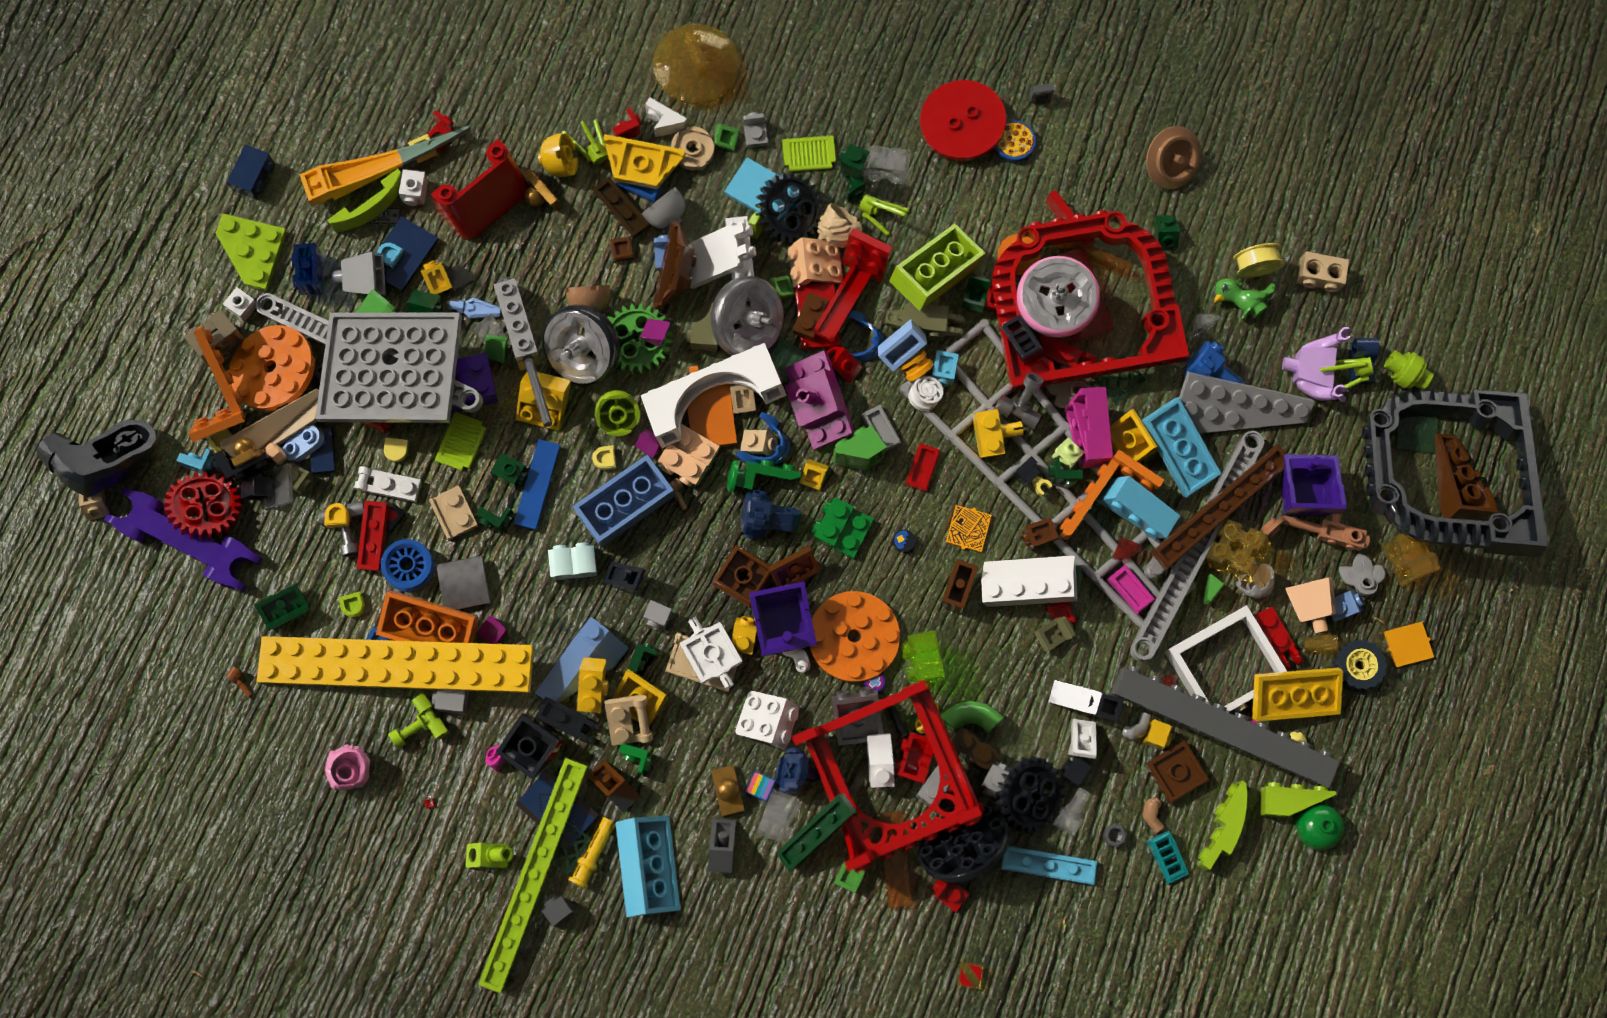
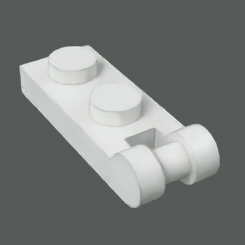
[354,466,422,503]

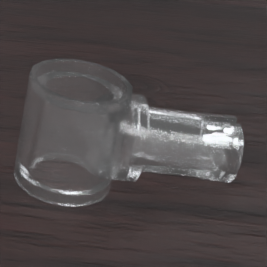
[1052,788,1090,837]

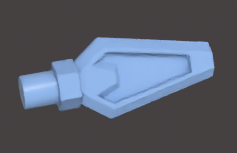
[449,298,501,319]

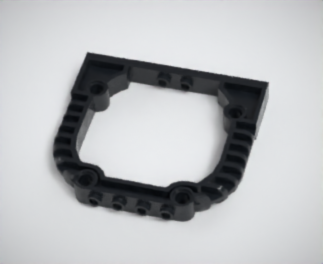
[1361,389,1548,558]

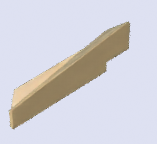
[220,389,319,458]

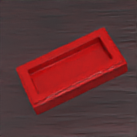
[905,443,940,492]

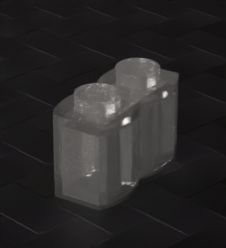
[865,146,911,184]
[756,789,802,844]

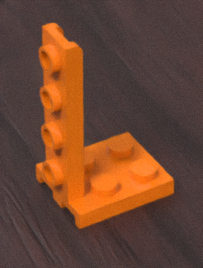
[188,325,247,443]
[1059,450,1164,540]

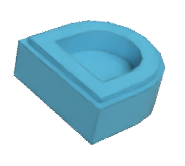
[377,243,405,270]

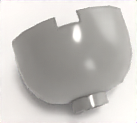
[642,187,686,229]

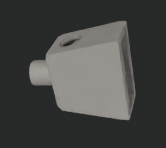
[332,252,386,296]

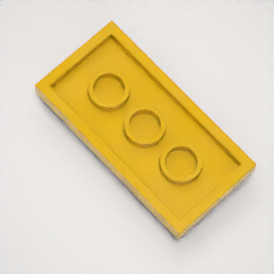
[1252,668,1343,721]

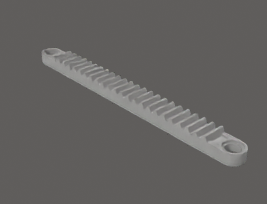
[255,293,483,413]
[1130,431,1264,662]

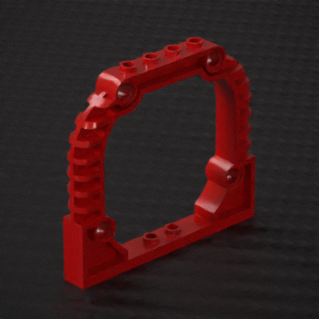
[992,210,1189,392]

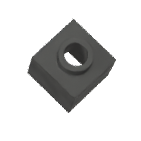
[542,896,574,927]

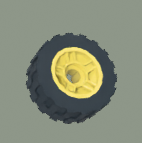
[1332,639,1387,692]

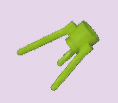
[562,119,608,165]
[859,194,909,236]
[1320,357,1374,389]

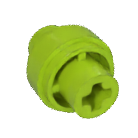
[1384,350,1434,389]

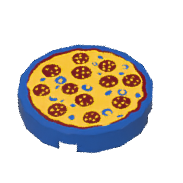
[994,120,1036,163]

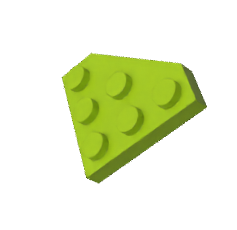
[216,213,287,291]

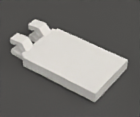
[689,223,756,289]

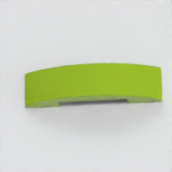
[327,169,402,233]

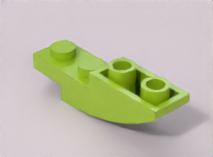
[1197,780,1247,871]

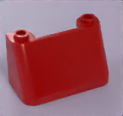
[431,138,529,240]

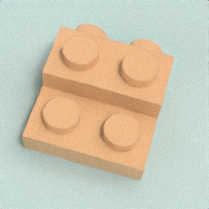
[658,424,721,487]

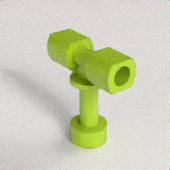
[388,693,450,749]

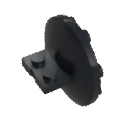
[919,806,1010,887]

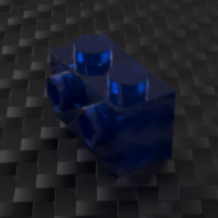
[291,243,323,295]

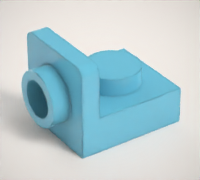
[932,350,959,387]
[176,448,216,476]

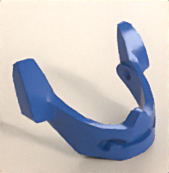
[848,311,885,361]
[736,412,790,465]

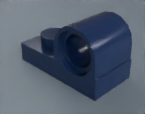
[1350,337,1380,385]

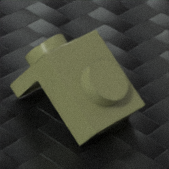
[1034,616,1076,652]

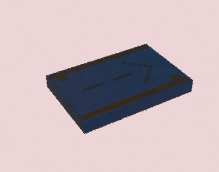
[515,769,599,851]

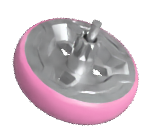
[1017,256,1100,338]

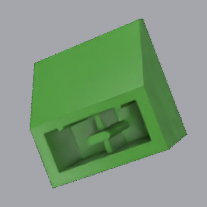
[832,425,887,471]

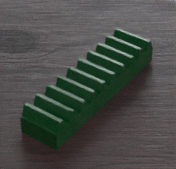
[776,793,858,872]

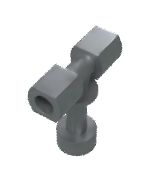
[994,373,1043,430]
[318,501,364,557]

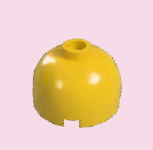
[538,133,578,177]

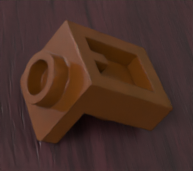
[1021,517,1059,551]

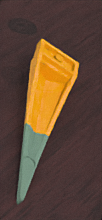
[300,126,472,207]

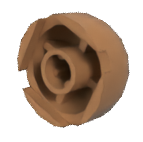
[565,285,610,312]

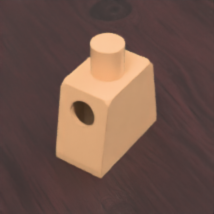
[1286,578,1336,633]

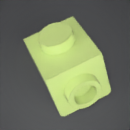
[1052,437,1085,470]

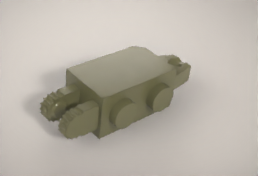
[885,302,964,340]

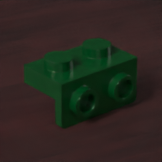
[254,582,310,632]

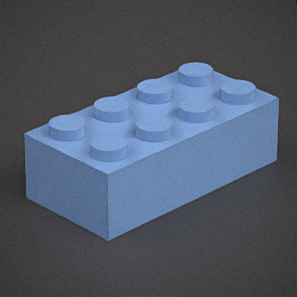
[573,455,675,548]

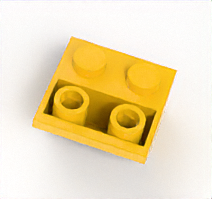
[516,372,571,431]

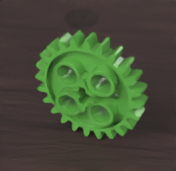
[607,303,672,375]

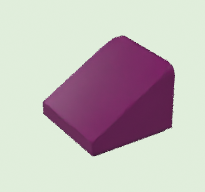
[640,319,670,347]
[476,615,509,644]

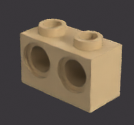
[1297,251,1349,292]

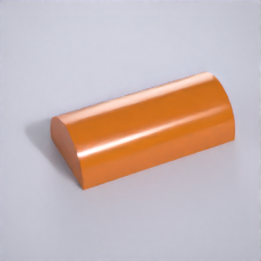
[376,590,478,643]

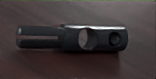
[887,705,910,739]

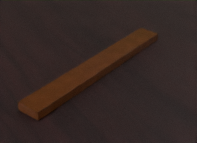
[1151,444,1286,570]

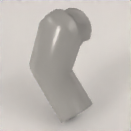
[1122,712,1152,741]

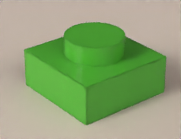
[834,862,865,893]

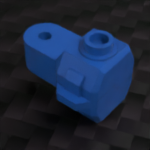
[1184,341,1245,384]

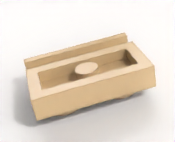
[429,485,479,541]

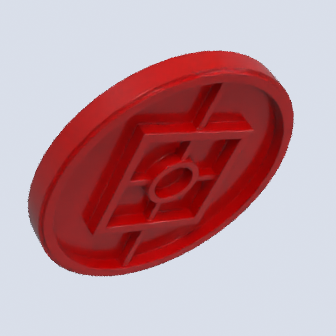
[920,80,1006,161]

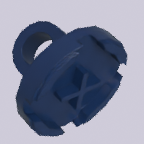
[776,747,820,795]

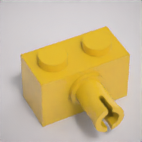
[972,409,1024,458]

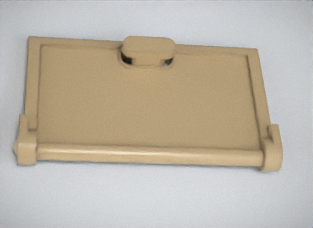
[665,632,743,692]

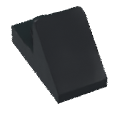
[603,562,646,595]

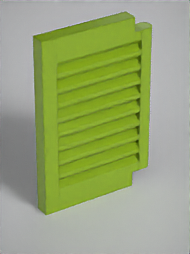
[782,136,836,172]
[435,412,487,471]

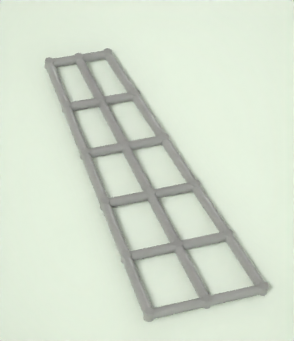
[900,319,1196,629]

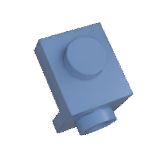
[1332,590,1365,622]

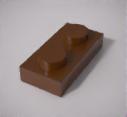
[793,292,829,341]

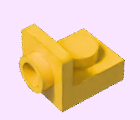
[420,260,452,294]

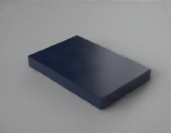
[377,216,439,293]

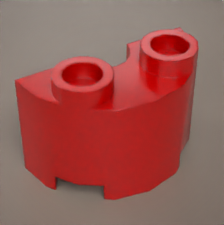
[894,732,934,784]

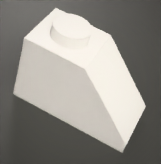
[867,734,894,787]

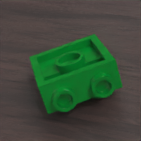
[812,497,874,560]

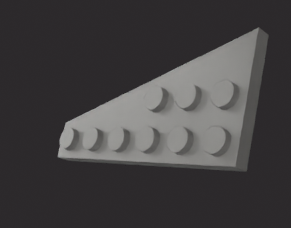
[1179,372,1314,433]

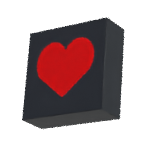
[385,500,406,533]

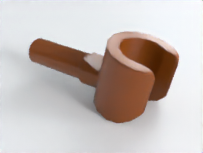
[227,667,252,697]

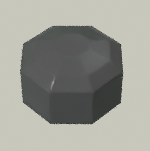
[1103,824,1127,848]

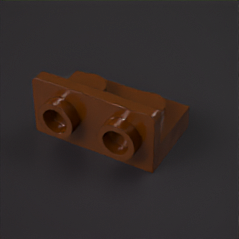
[768,546,820,587]

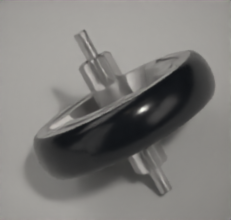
[543,304,620,386]

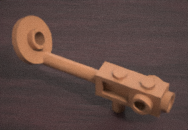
[1258,513,1370,551]

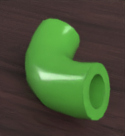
[941,701,1004,733]

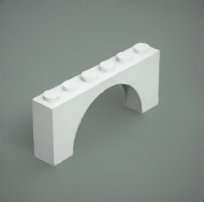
[641,343,787,448]

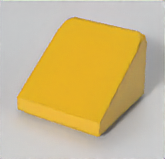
[799,459,829,490]

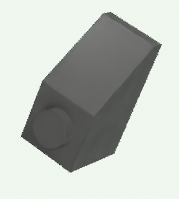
[708,818,736,873]

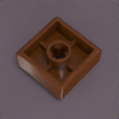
[713,545,772,608]

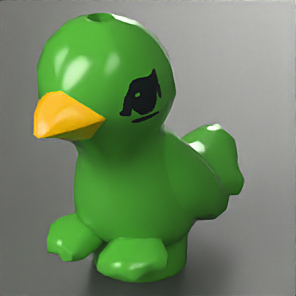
[1214,278,1275,320]

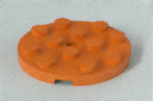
[229,325,315,411]
[810,591,900,683]

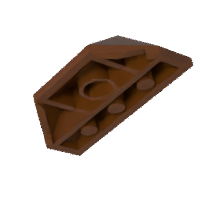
[652,221,697,309]

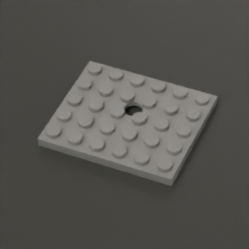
[315,313,462,423]

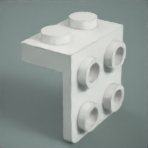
[736,691,800,750]

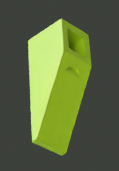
[1260,782,1336,818]

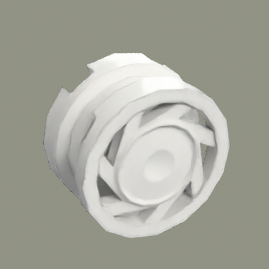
[908,376,943,411]

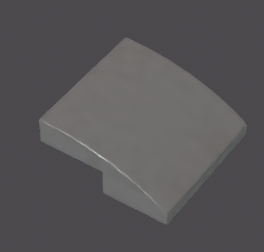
[437,556,491,610]

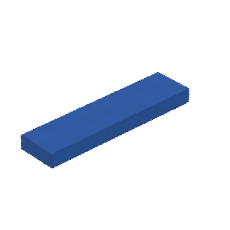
[514,439,561,531]

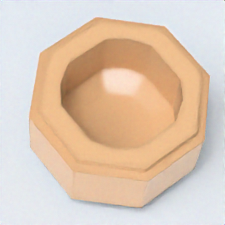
[264,443,287,465]

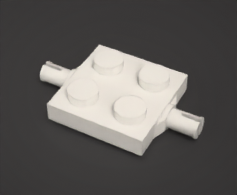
[680,617,742,689]

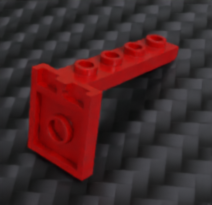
[813,228,893,342]

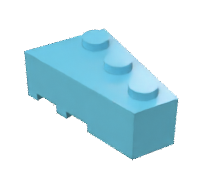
[1095,476,1180,539]

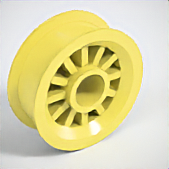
[1233,243,1285,278]

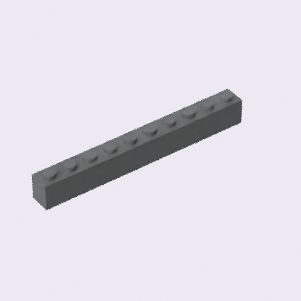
[1110,666,1340,788]

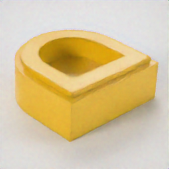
[325,503,350,528]

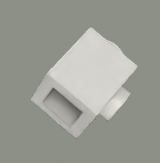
[399,170,428,206]

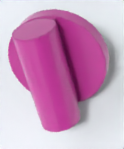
[486,745,506,772]

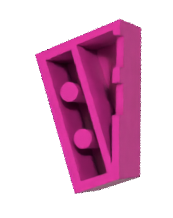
[1065,387,1113,468]

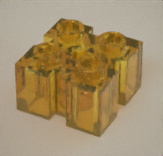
[1206,519,1271,584]
[1382,534,1440,587]

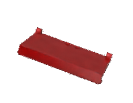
[795,282,841,350]

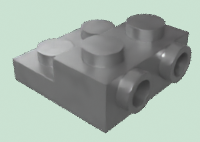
[832,687,884,746]

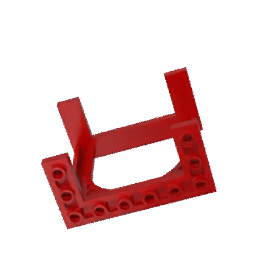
[792,680,985,873]

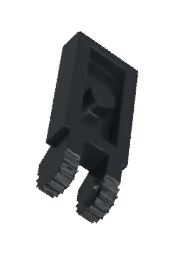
[535,697,603,745]

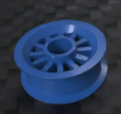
[381,539,434,592]

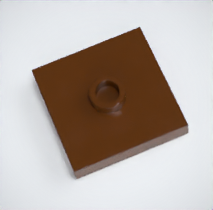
[1145,740,1210,804]

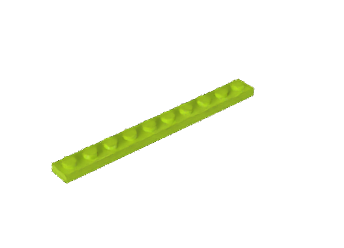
[478,758,588,993]

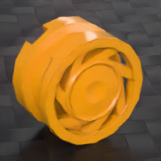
[898,349,934,382]

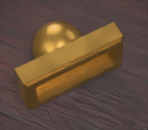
[523,169,562,210]
[231,437,266,467]
[711,765,744,817]

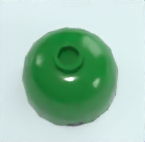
[1295,804,1345,851]

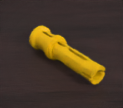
[568,817,616,889]

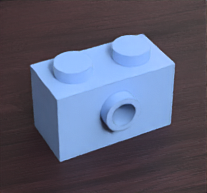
[878,319,927,371]

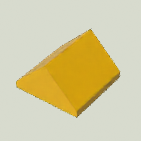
[1110,409,1157,462]
[612,669,668,726]

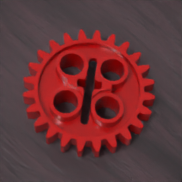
[164,471,241,540]

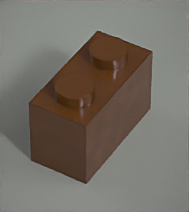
[940,559,978,613]

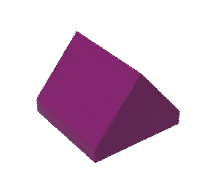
[635,428,661,459]

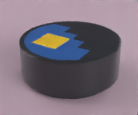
[893,529,916,553]

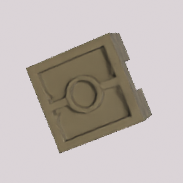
[184,310,245,367]

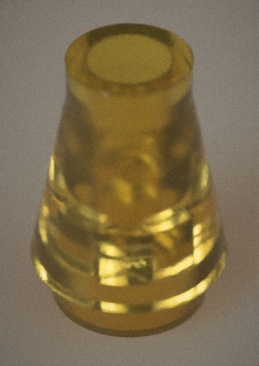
[1303,632,1338,655]

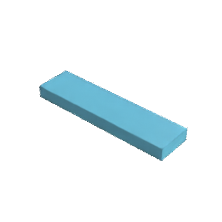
[1001,846,1098,885]

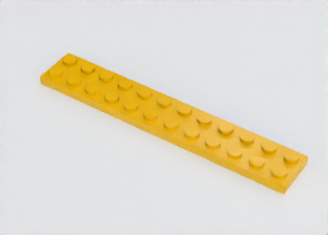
[257,636,534,693]

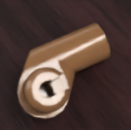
[1143,797,1164,834]

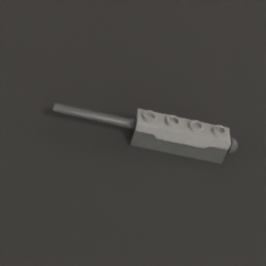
[493,276,552,427]

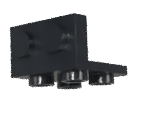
[213,450,273,484]

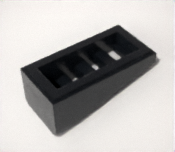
[1001,315,1044,366]

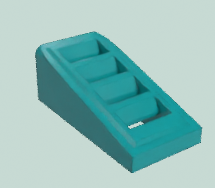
[1146,830,1189,884]

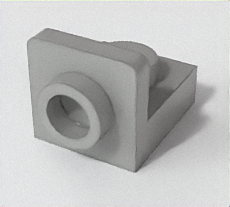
[743,112,768,148]

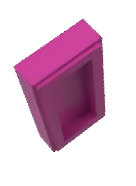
[1107,564,1155,614]

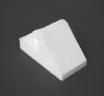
[645,98,687,137]
[1068,719,1096,759]

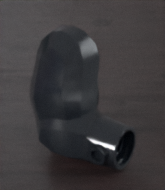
[37,420,156,497]

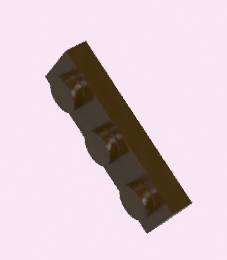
[592,177,650,240]

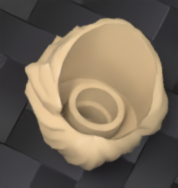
[817,203,862,248]

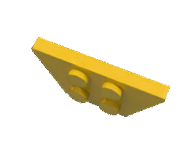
[603,134,686,189]

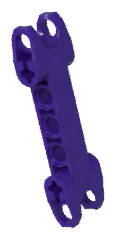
[104,487,263,592]

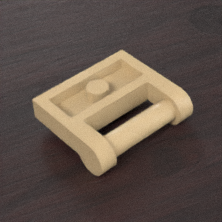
[605,695,653,746]

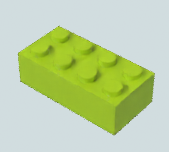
[889,223,985,311]

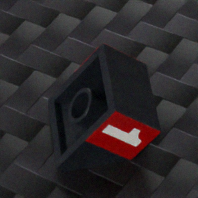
[495,713,566,780]

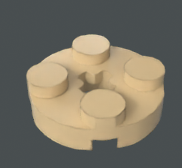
[671,127,714,170]

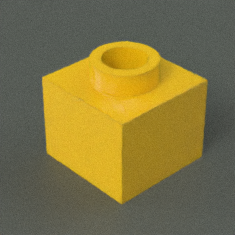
[1142,719,1173,750]

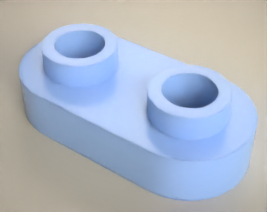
[283,426,324,462]

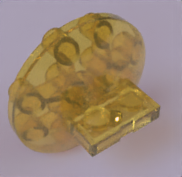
[653,23,739,105]

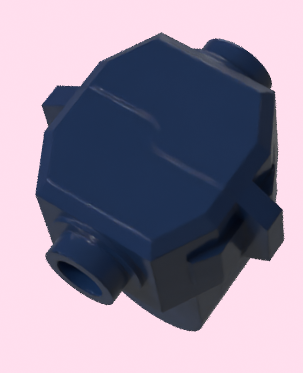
[740,490,801,539]

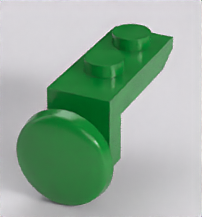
[727,459,801,493]

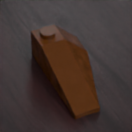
[1434,433,1498,521]

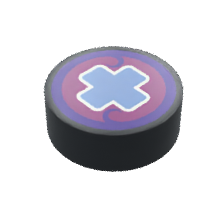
[863,673,886,693]

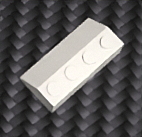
[981,556,1077,607]

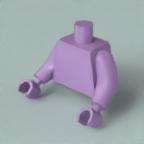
[1282,327,1354,402]

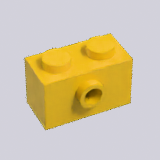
[577,657,609,713]

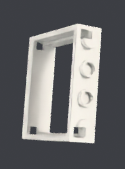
[1165,605,1287,712]

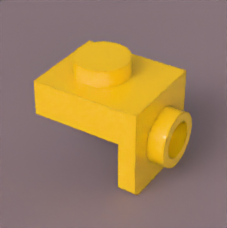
[731,616,757,655]

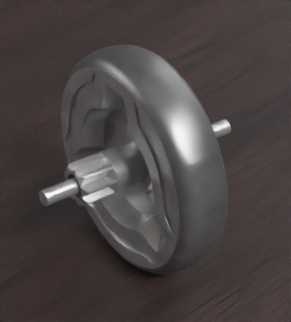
[711,276,784,356]

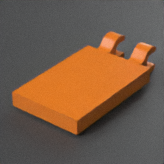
[688,366,737,447]

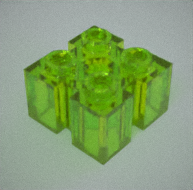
[902,630,945,684]

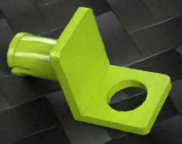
[466,843,513,868]

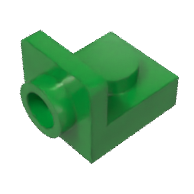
[619,743,652,775]

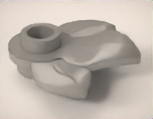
[1339,554,1385,596]

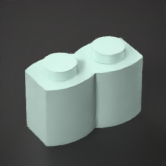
[548,542,597,580]

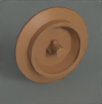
[1146,126,1201,189]

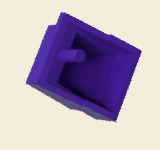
[1282,454,1346,517]
[749,582,817,657]

